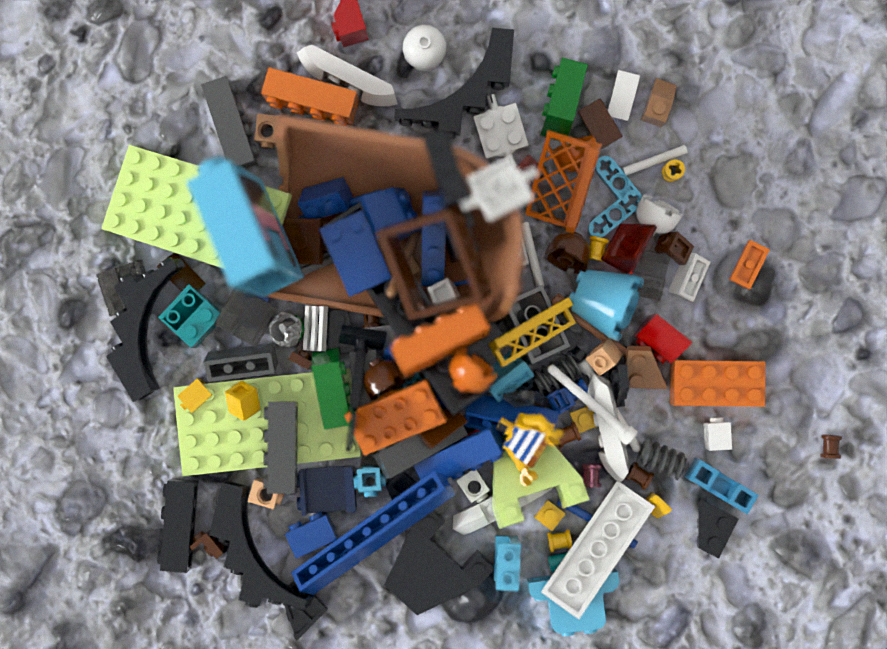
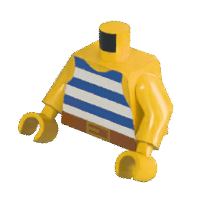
[496,413,563,486]

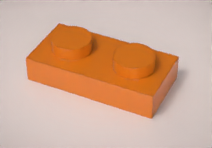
[728,240,770,290]

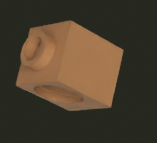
[254,114,279,149]

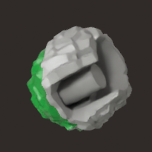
[269,312,304,348]

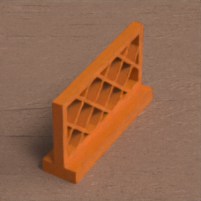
[525,130,602,233]

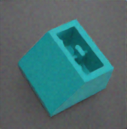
[158,284,227,348]

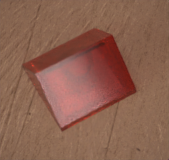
[601,224,657,275]

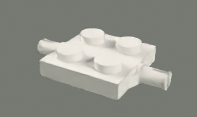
[473,94,529,167]
[460,157,538,222]

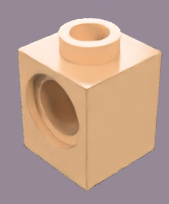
[585,338,623,376]
[248,478,284,509]

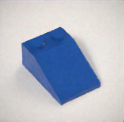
[320,211,392,297]

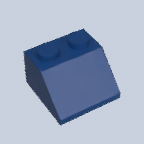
[359,187,421,241]

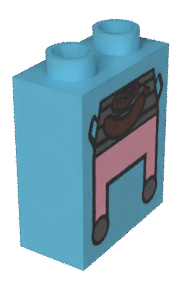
[186,157,304,297]

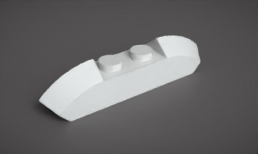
[297,45,398,106]
[587,374,630,483]
[453,488,553,535]

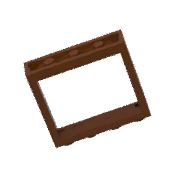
[376,204,492,320]

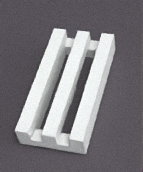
[303,306,328,351]

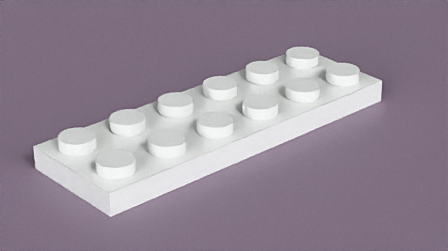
[541,480,655,620]

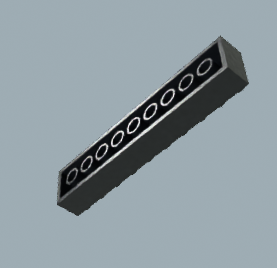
[323,202,491,417]

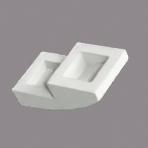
[607,70,640,121]

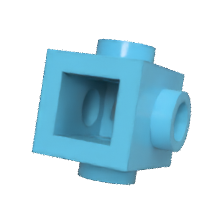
[353,464,386,497]

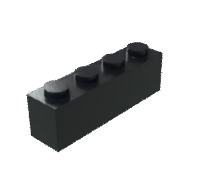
[157,478,199,573]

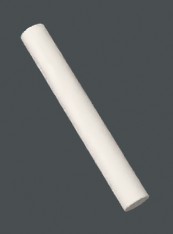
[622,145,688,176]
[522,222,545,288]

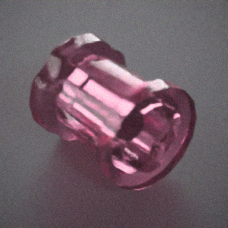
[582,463,602,488]

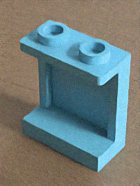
[490,350,534,403]
[493,535,521,591]

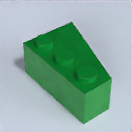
[540,57,588,141]
[311,347,351,430]

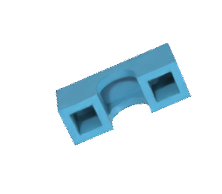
[684,458,759,515]

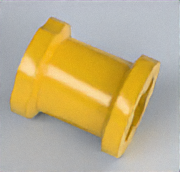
[661,159,685,182]
[589,236,609,262]
[547,529,572,553]

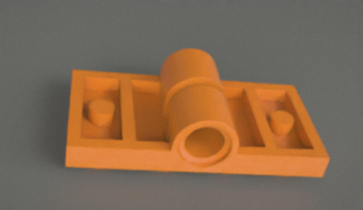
[344,379,447,455]

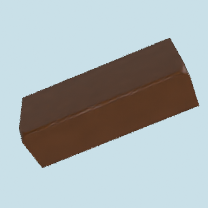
[578,98,623,149]
[157,253,206,292]
[418,408,468,449]

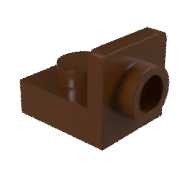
[654,231,694,265]
[288,340,314,370]
[190,529,228,559]

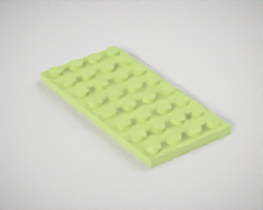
[101,145,292,268]
[173,368,361,476]

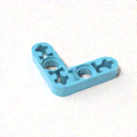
[587,156,642,238]

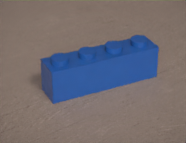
[421,190,445,286]
[464,395,559,446]
[413,424,505,480]

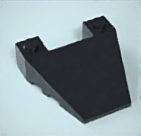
[385,510,495,615]

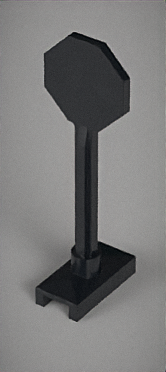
[338,325,387,452]

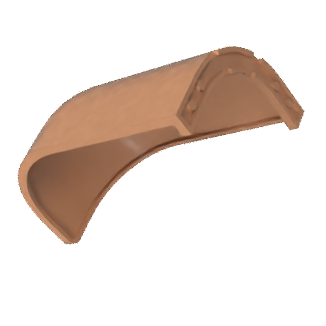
[266,115,525,323]

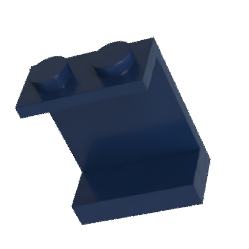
[297,465,357,516]

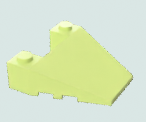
[492,435,589,529]

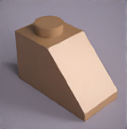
[640,78,677,127]

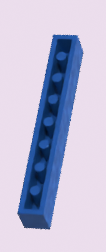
[291,470,456,595]

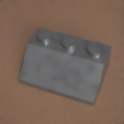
[501,285,570,365]

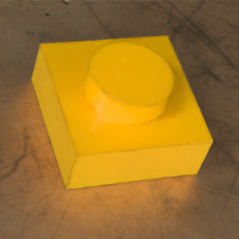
[569,406,596,433]
[534,499,566,531]

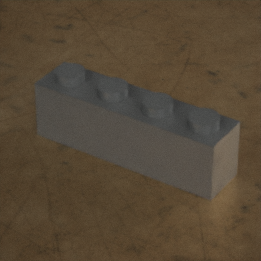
[201,76,259,169]
[263,401,298,494]
[373,426,468,479]

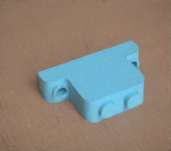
[527,568,619,636]

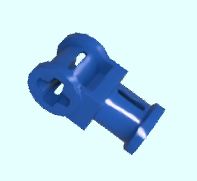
[543,378,588,415]

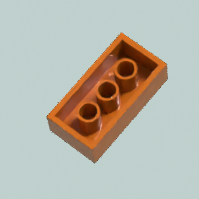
[261,67,360,127]
[391,303,490,378]
[670,360,765,407]

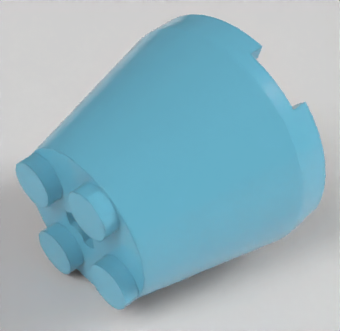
[569,269,644,341]

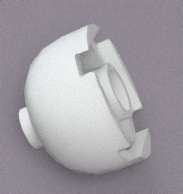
[403,24,446,71]
[636,194,683,236]

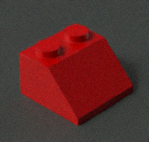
[331,0,369,48]
[633,314,693,364]

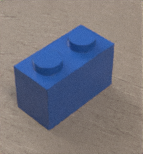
[298,177,353,219]
[285,511,339,559]

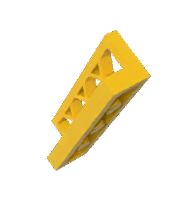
[488,297,576,368]

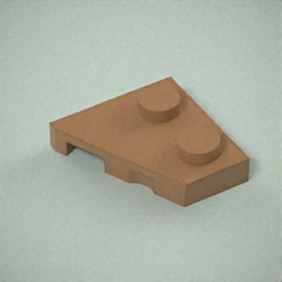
[625,346,667,389]

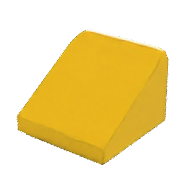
[645,492,672,518]

